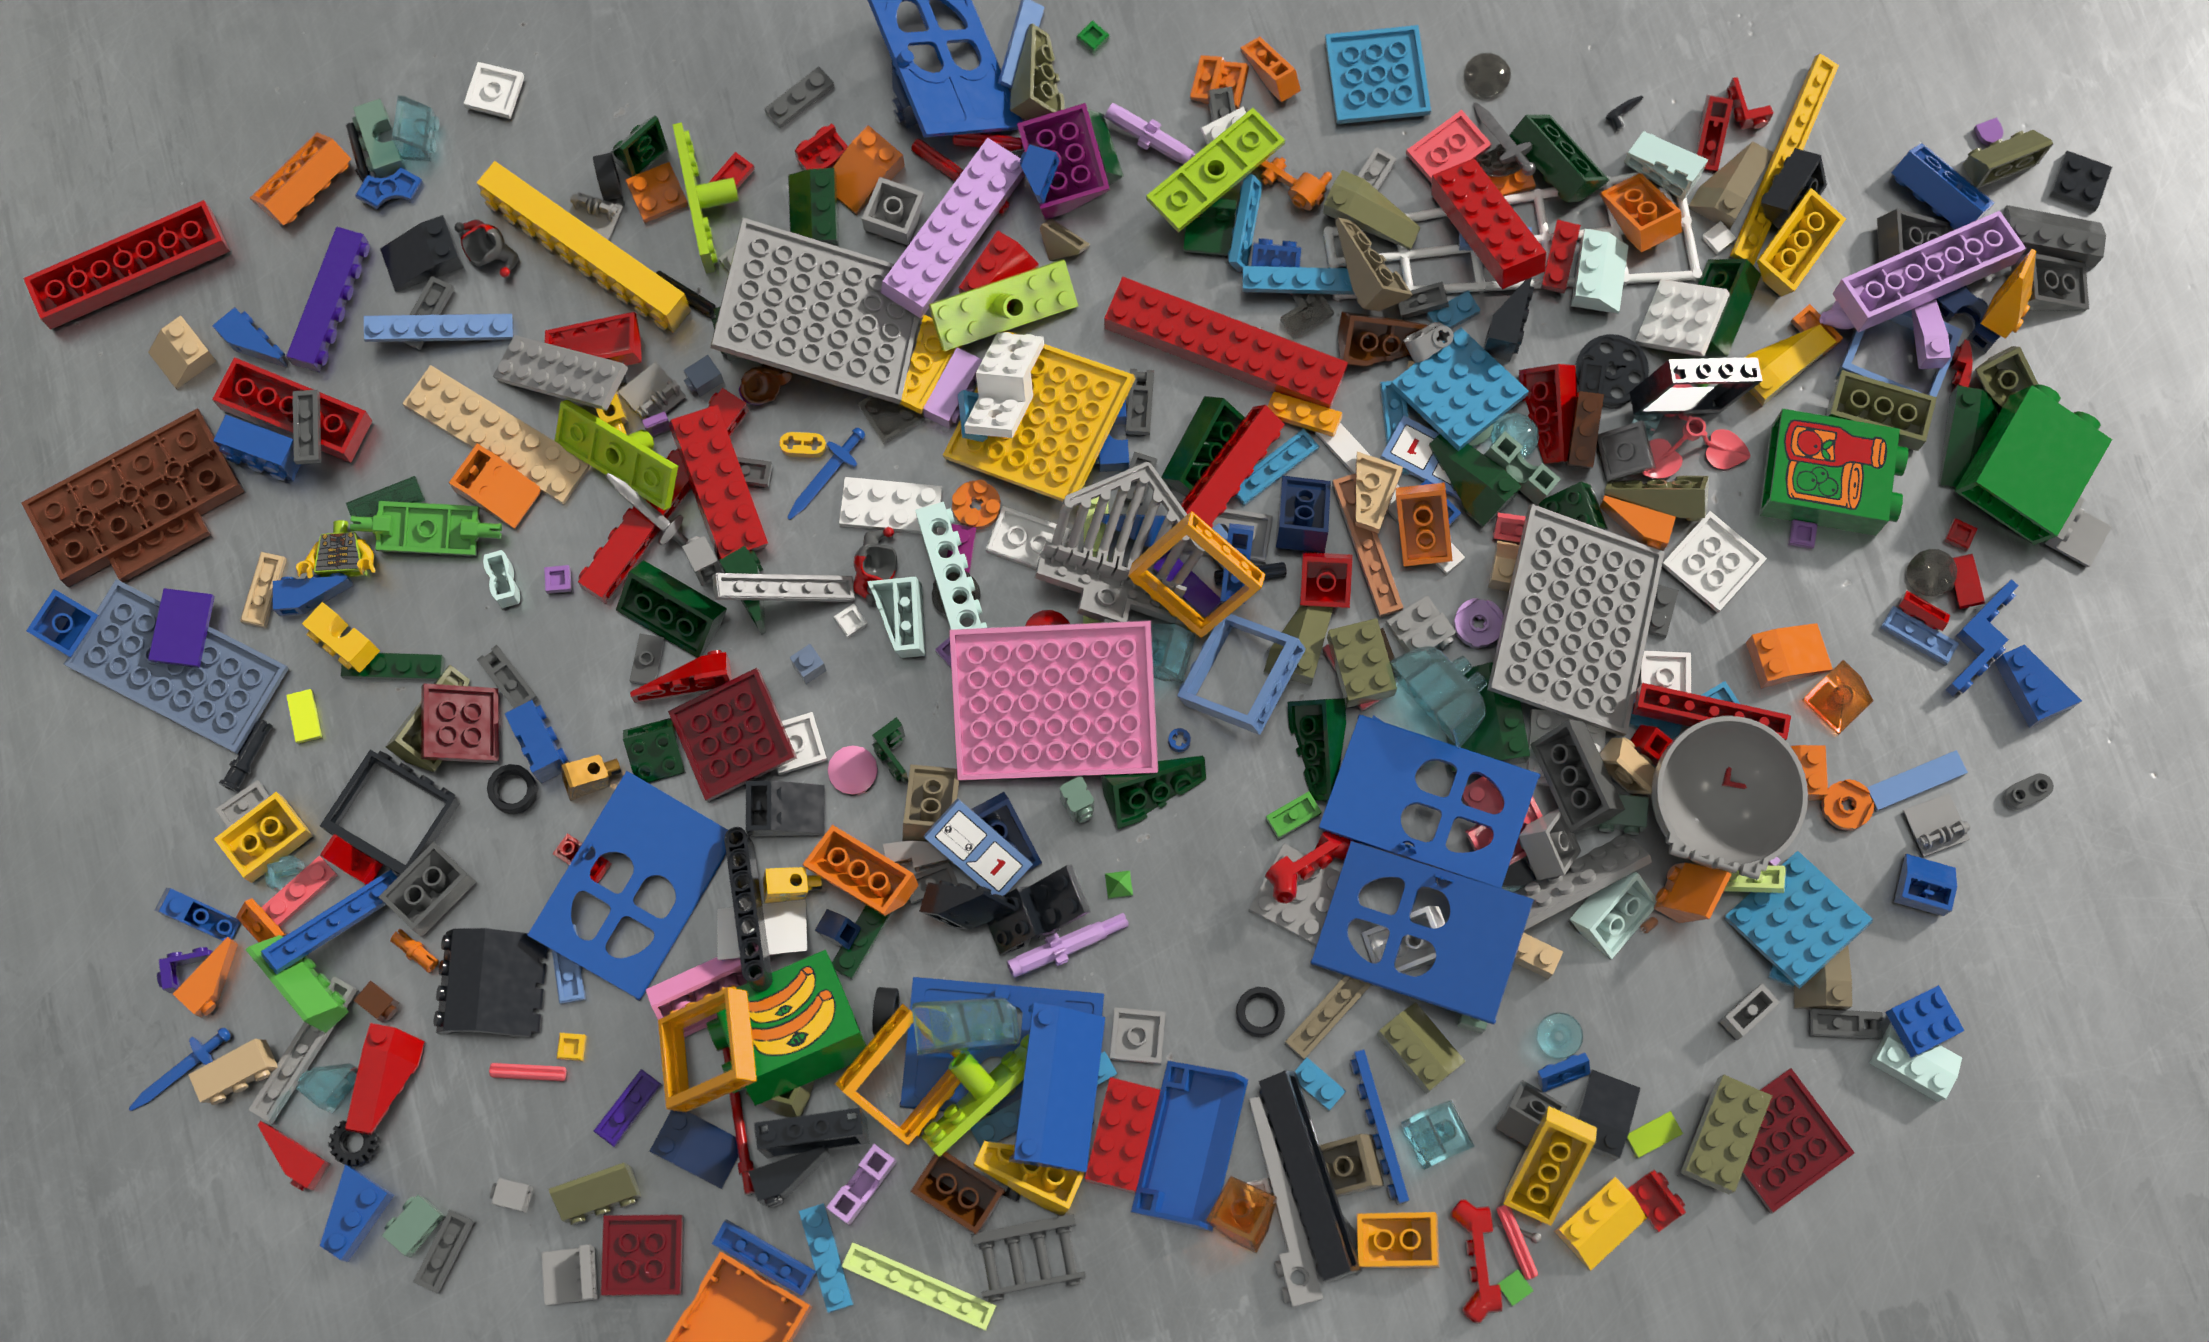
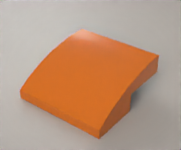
[1190,55,1249,110]

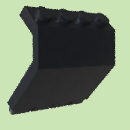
[434,928,548,1037]

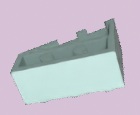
[1624,131,1708,201]
[867,576,926,658]

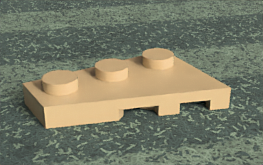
[1355,452,1403,533]

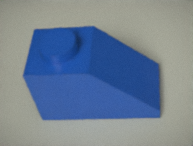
[1020,144,1060,204]

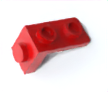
[1727,77,1774,130]
[320,834,383,885]

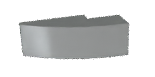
[882,841,953,872]

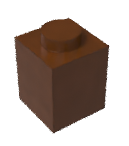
[354,980,399,1023]

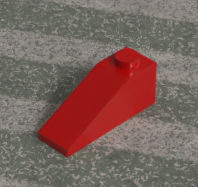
[1696,95,1733,171]
[1630,725,1673,766]
[257,1121,331,1191]

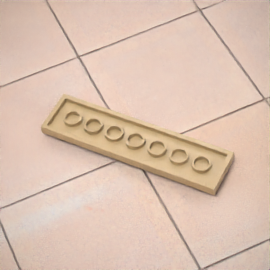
[402,365,591,505]

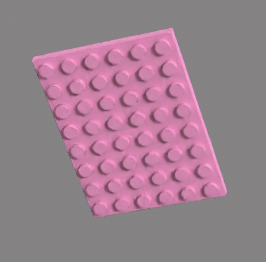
[949,621,1158,780]

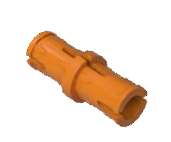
[390,929,439,973]

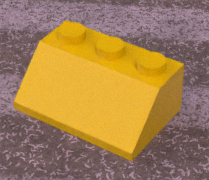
[1554,1177,1647,1271]

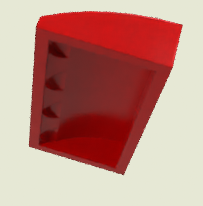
[545,312,642,366]

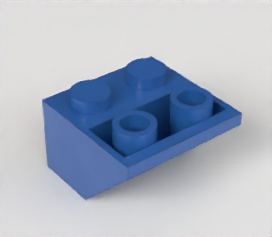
[1894,854,1957,916]

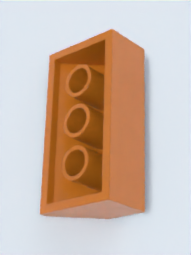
[250,132,351,226]
[802,825,919,916]

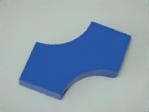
[355,168,422,209]

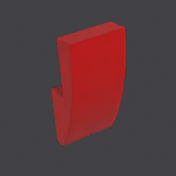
[1951,339,1973,391]
[1948,554,1985,609]
[553,833,612,883]

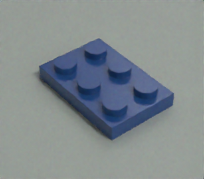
[1885,985,1965,1058]

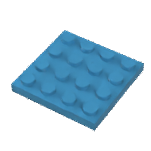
[1325,25,1431,124]
[1391,327,1529,451]
[1725,851,1873,989]

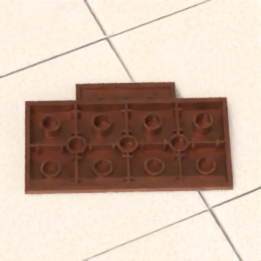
[21,408,245,587]

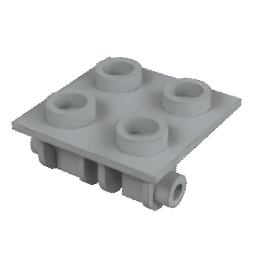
[569,192,623,240]
[618,362,686,420]
[1903,793,1970,857]

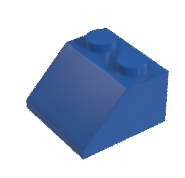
[26,589,99,657]

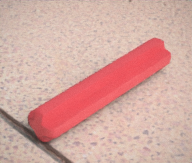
[489,1063,567,1081]
[1497,1204,1538,1280]

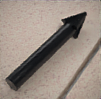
[346,122,370,182]

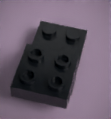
[987,865,1091,955]

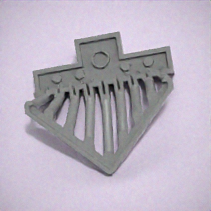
[1034,462,1205,624]

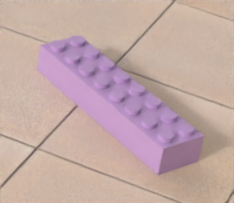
[881,138,1025,319]
[1833,211,2026,333]

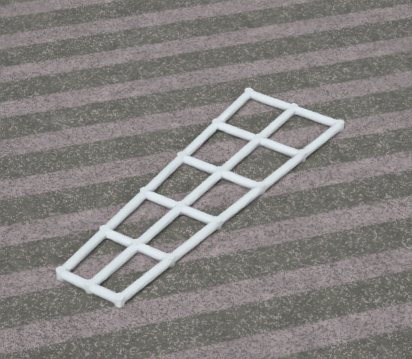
[1323,172,1702,301]

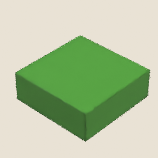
[1496,1269,1533,1307]

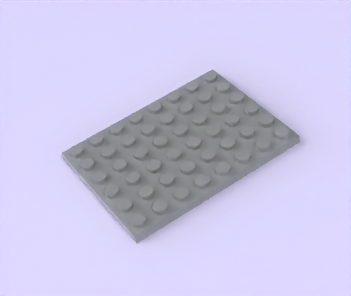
[710,218,919,404]
[1487,504,1665,736]

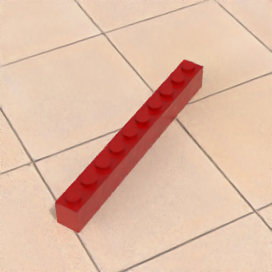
[578,387,749,604]

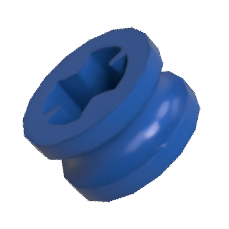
[1168,728,1191,753]

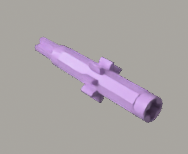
[1104,103,1196,165]
[1007,913,1129,978]

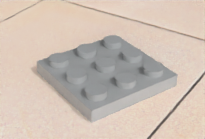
[1249,843,1340,946]

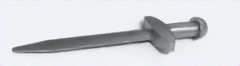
[1473,102,1536,176]
[606,473,689,546]

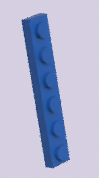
[261,869,398,975]
[1350,1050,1409,1205]

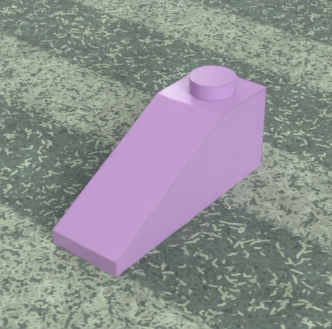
[1911,299,1951,369]

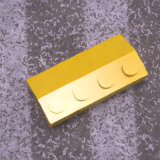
[1757,188,1846,297]

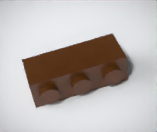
[1566,391,1604,469]

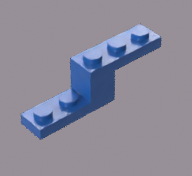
[1945,579,2019,696]

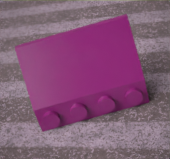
[1017,103,1110,220]

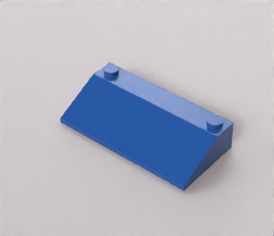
[1009,1003,1105,1173]
[1131,1061,1248,1232]

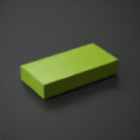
[1627,1111,1683,1158]

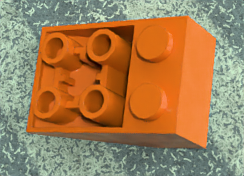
[449,443,542,529]

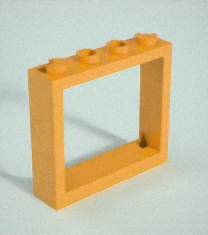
[1128,511,1265,638]
[658,986,757,1112]
[835,1003,961,1145]

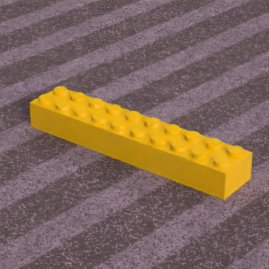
[477,161,691,333]

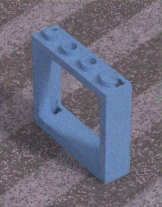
[1836,310,1963,397]
[1177,614,1306,735]

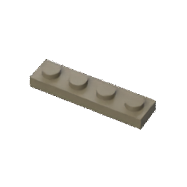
[1285,975,1372,1060]

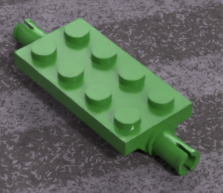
[350,501,502,556]

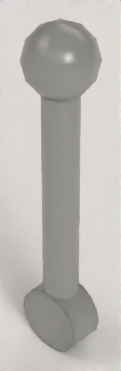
[1492,1216,1541,1243]

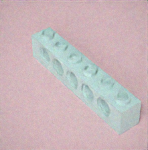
[915,502,987,629]

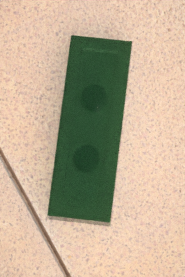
[346,476,425,517]

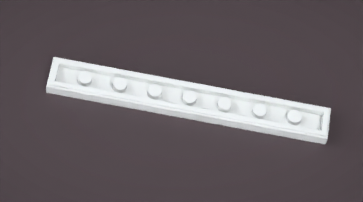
[1315,423,1465,575]

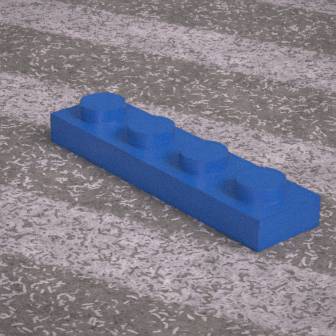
[712,1219,816,1296]

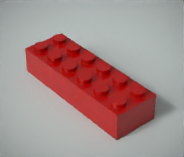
[1431,158,1546,289]
[212,357,373,463]
[669,404,768,563]

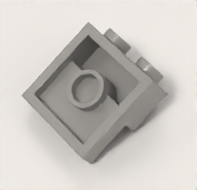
[1386,595,1457,664]

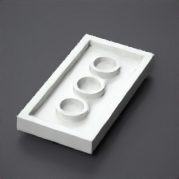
[839,477,943,535]

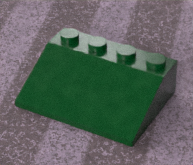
[1435,662,1530,773]

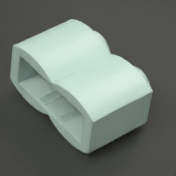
[483,550,520,608]

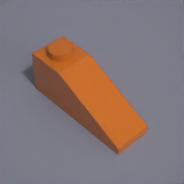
[1240,36,1301,102]
[1599,495,1676,551]
[173,937,238,1018]

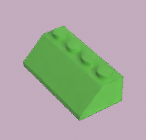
[246,935,349,1033]

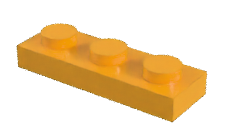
[1267,392,1342,437]

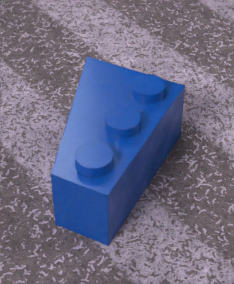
[1994,644,2082,728]
[320,1165,394,1262]

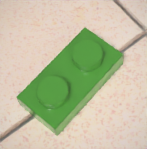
[1266,791,1322,839]

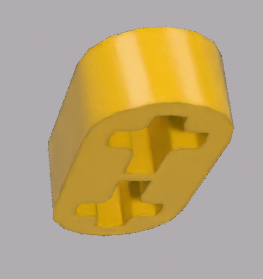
[779,432,827,458]

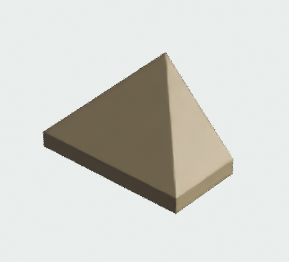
[1040,218,1090,261]

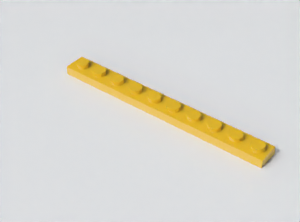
[1730,54,1839,265]

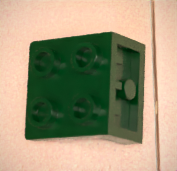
[1184,199,1236,256]
[1539,482,1608,530]
[872,717,908,784]
[623,718,685,782]

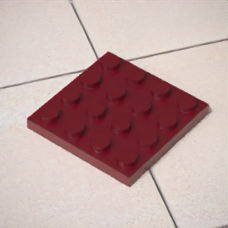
[668,668,797,802]
[1742,1068,1855,1213]

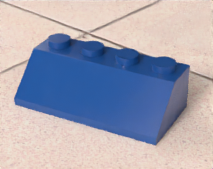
[1891,143,1995,230]

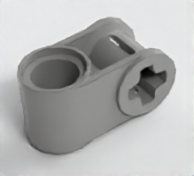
[1404,322,1453,363]

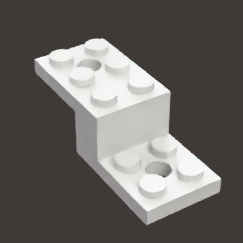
[964,332,1044,438]

